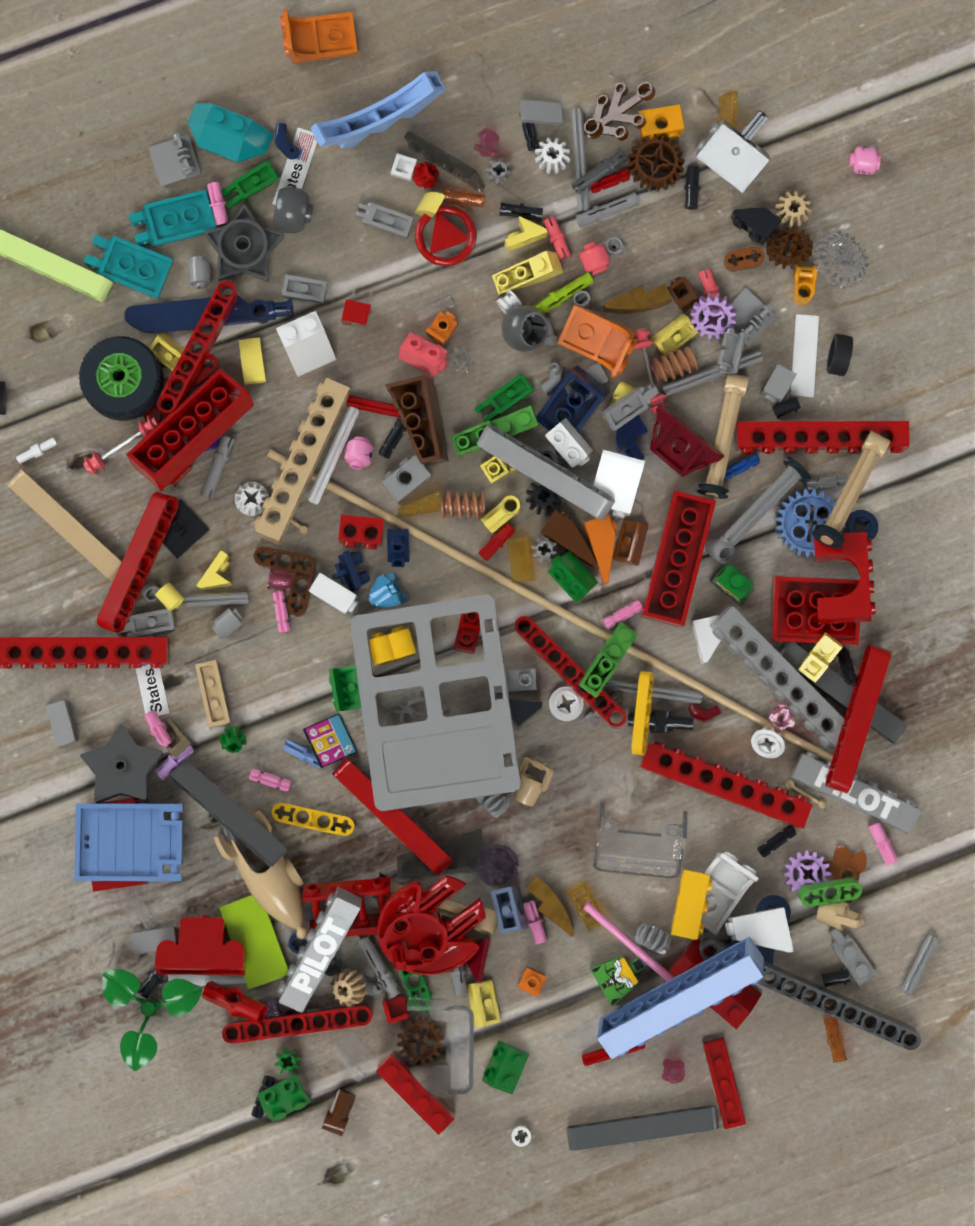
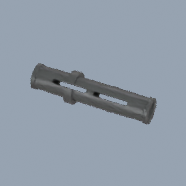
[571,149,628,194]

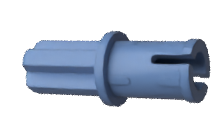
[283,739,320,770]

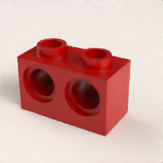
[338,514,385,550]

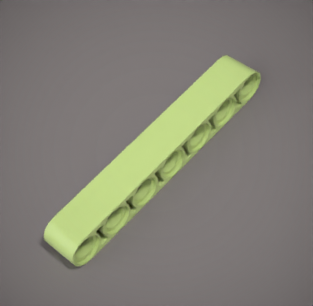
[0,229,113,302]

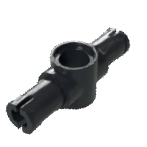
[628,710,694,733]

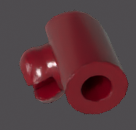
[688,703,722,722]

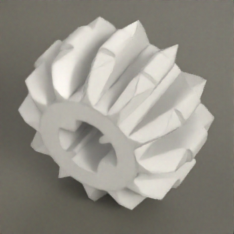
[535,137,570,174]

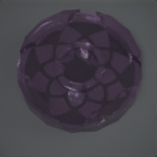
[477,844,519,888]

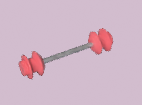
[634,329,669,414]
[83,416,160,475]

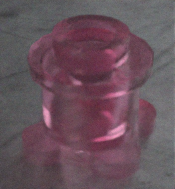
[474,129,499,157]
[267,568,292,592]
[769,705,794,732]
[662,1059,685,1084]

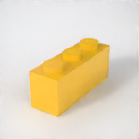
[670,869,713,940]

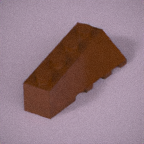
[385,375,449,465]

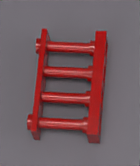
[302,877,391,937]

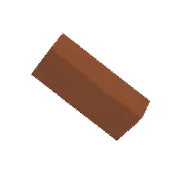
[613,518,648,566]

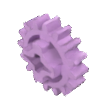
[690,293,737,340]
[783,850,831,898]

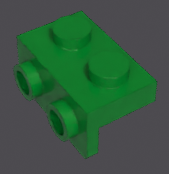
[329,665,362,712]
[482,1041,529,1095]
[257,1074,312,1122]

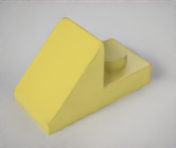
[504,217,547,252]
[196,551,232,590]

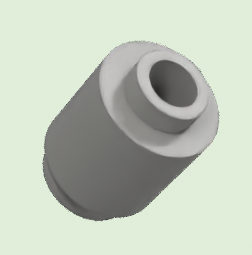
[188,256,212,289]
[211,608,243,639]

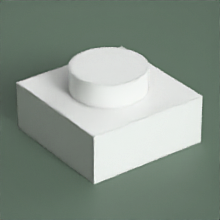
[390,154,417,182]

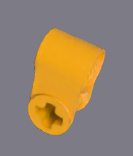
[793,264,818,306]

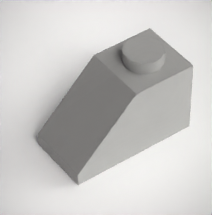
[761,364,797,404]

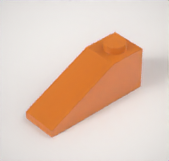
[584,515,618,586]

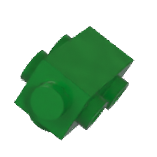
[547,551,599,603]

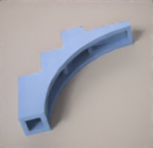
[311,71,446,148]

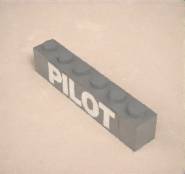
[789,752,922,834]
[277,887,362,1013]

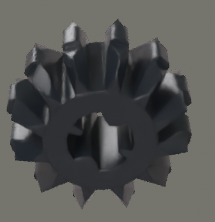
[526,483,561,516]

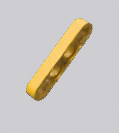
[632,671,654,756]
[272,803,355,836]

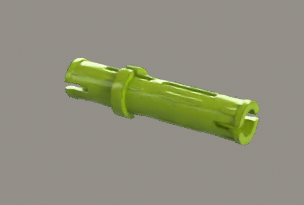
[533,272,594,315]

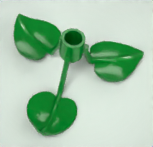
[102,969,202,1071]

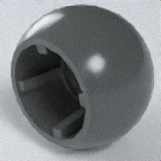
[273,187,313,234]
[502,305,548,352]

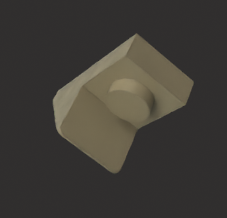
[165,718,192,759]

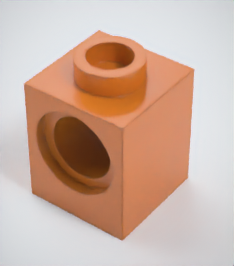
[517,966,547,997]

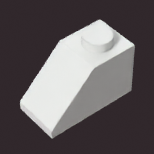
[691,615,721,664]

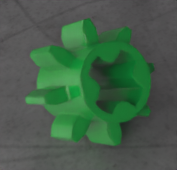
[219,726,247,753]
[274,1047,302,1075]

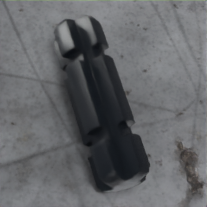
[520,118,539,151]
[378,419,406,459]
[837,646,857,685]
[757,825,797,857]
[251,1075,275,1119]

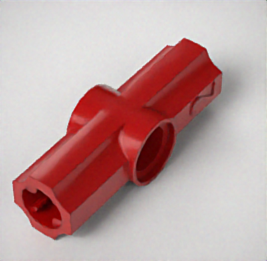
[202,981,268,1024]

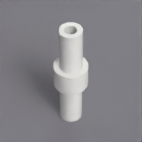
[16,437,58,464]

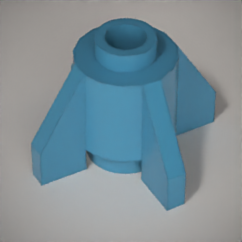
[368,572,409,609]

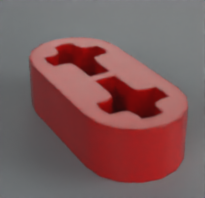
[184,354,219,388]

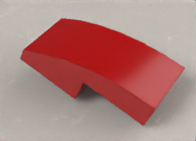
[453,612,481,655]

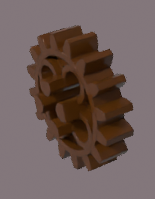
[766,227,813,269]
[397,1016,444,1065]

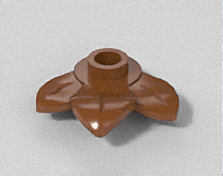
[824,845,867,887]

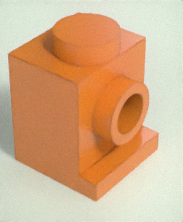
[426,311,458,347]

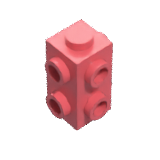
[399,332,449,378]

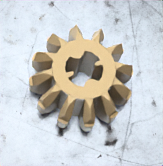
[775,191,812,228]
[330,968,368,1007]

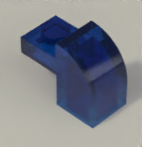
[615,415,648,461]

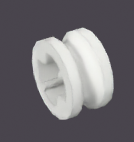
[511,1125,531,1147]

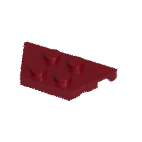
[650,404,724,477]

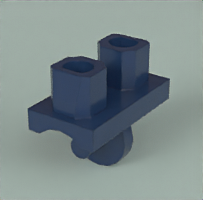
[387,529,409,567]
[332,550,370,592]

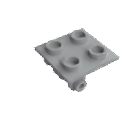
[148,133,201,187]
[724,288,777,347]

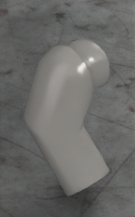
[540,362,563,394]
[358,972,383,997]

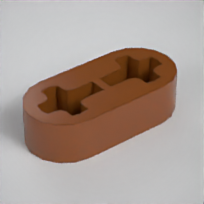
[724,247,764,272]

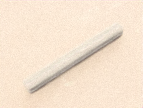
[308,406,359,505]

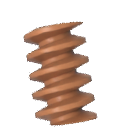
[651,347,698,385]
[441,491,485,519]

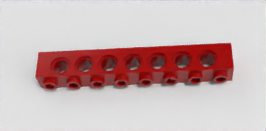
[735,421,910,454]
[0,637,170,669]
[639,740,813,829]

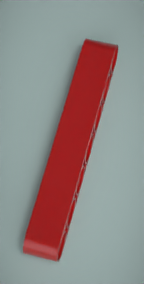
[157,280,239,417]
[97,492,179,633]
[514,616,626,729]
[825,644,891,794]
[332,758,454,877]
[222,1004,373,1044]

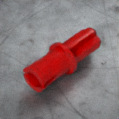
[478,523,516,561]

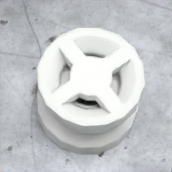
[496,290,522,315]

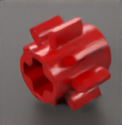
[413,161,439,189]

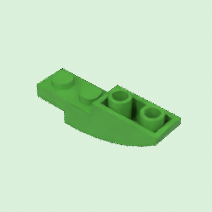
[450,405,540,456]
[579,622,638,698]

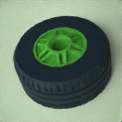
[79,336,164,421]

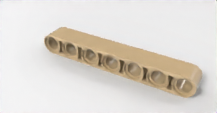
[6,469,122,583]

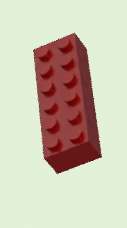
[126,369,254,491]
[641,490,716,628]

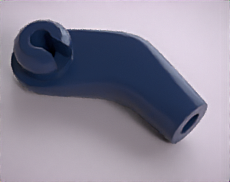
[274,123,299,160]

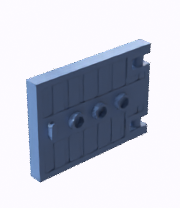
[74,803,184,881]

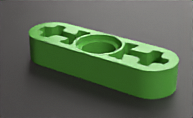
[798,878,862,907]

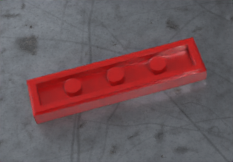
[702,1037,746,1129]

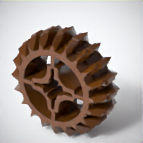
[627,134,685,192]

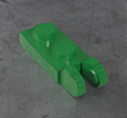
[221,161,280,209]
[474,373,534,423]

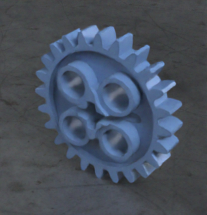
[775,488,845,558]

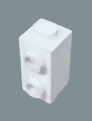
[545,418,593,468]
[309,573,359,615]

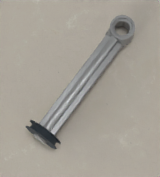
[705,456,811,564]

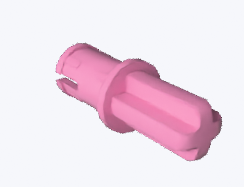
[207,182,229,225]
[144,711,172,747]
[868,821,898,865]
[523,900,548,945]

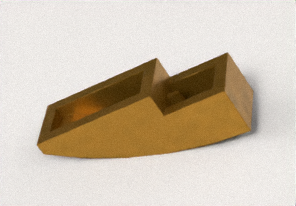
[603,284,673,314]
[526,875,574,937]

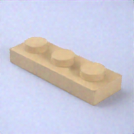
[195,660,231,728]

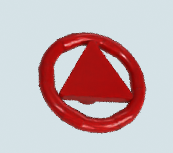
[415,205,477,267]

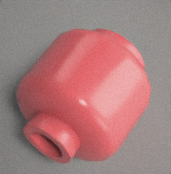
[579,241,610,275]

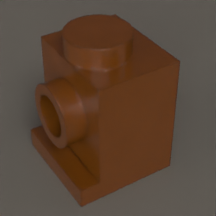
[667,276,700,313]

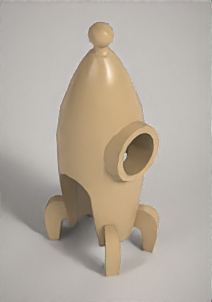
[214,810,309,940]

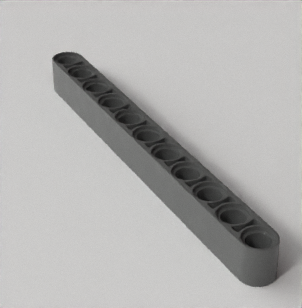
[699,938,921,1050]

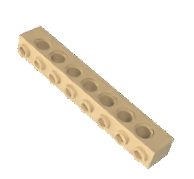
[253,378,350,545]

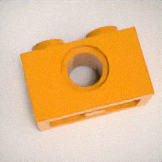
[638,104,685,142]

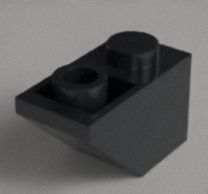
[731,207,781,245]

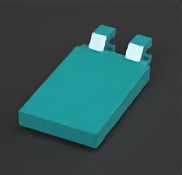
[129,189,216,247]
[84,235,174,300]

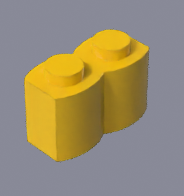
[369,626,416,666]

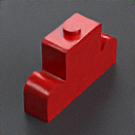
[155,915,246,976]

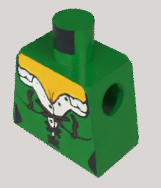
[710,564,754,607]

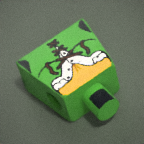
[590,955,645,1006]

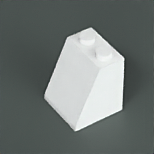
[276,311,336,377]
[593,450,645,518]
[725,908,794,952]

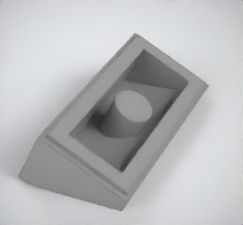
[46,699,78,747]

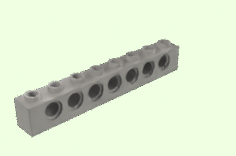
[710,606,844,748]

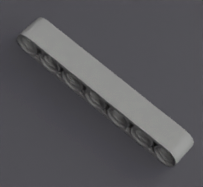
[477,424,615,520]

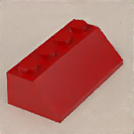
[667,939,762,1030]

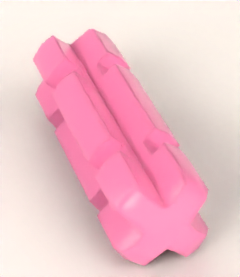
[273,591,290,633]
[603,600,643,629]
[249,769,292,792]

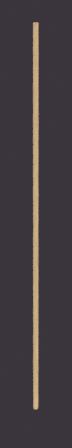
[267,449,833,762]

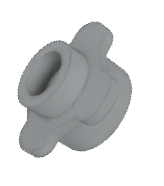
[602,235,626,260]

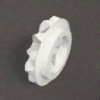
[235,482,269,516]
[549,687,584,721]
[751,727,786,758]

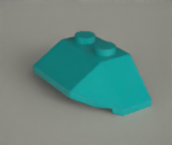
[188,103,274,163]

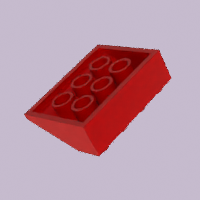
[771,575,860,645]

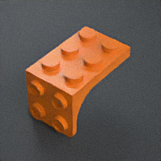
[280,9,358,64]
[557,303,638,378]

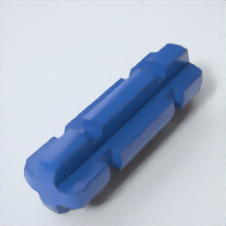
[724,453,760,481]

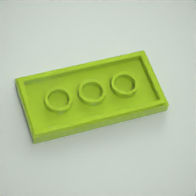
[219,895,289,990]

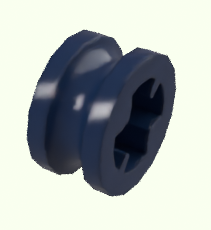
[288,934,308,953]

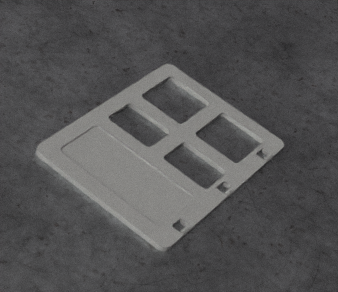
[351,594,521,811]

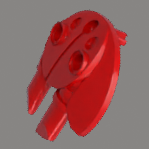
[377,875,486,975]

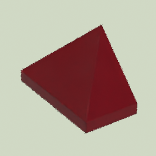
[466,937,490,982]

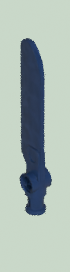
[124,295,294,334]

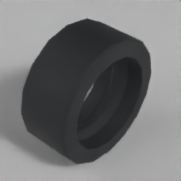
[827,334,853,376]

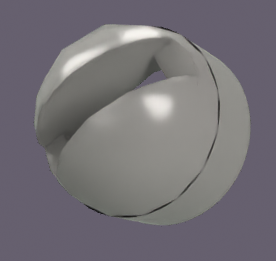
[573,291,591,308]
[141,583,160,602]

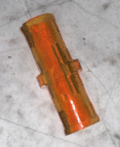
[442,188,485,208]
[823,1017,847,1063]

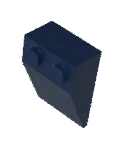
[536,365,610,433]

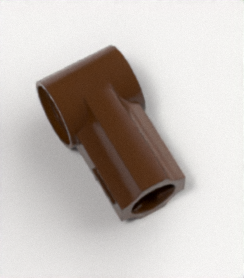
[321,1089,356,1137]

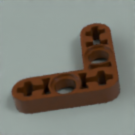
[254,547,316,617]

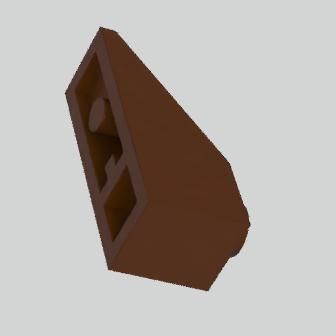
[540,510,597,569]

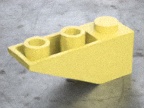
[492,251,564,295]

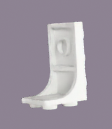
[701,852,759,935]

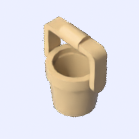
[514,757,554,807]
[817,902,866,930]

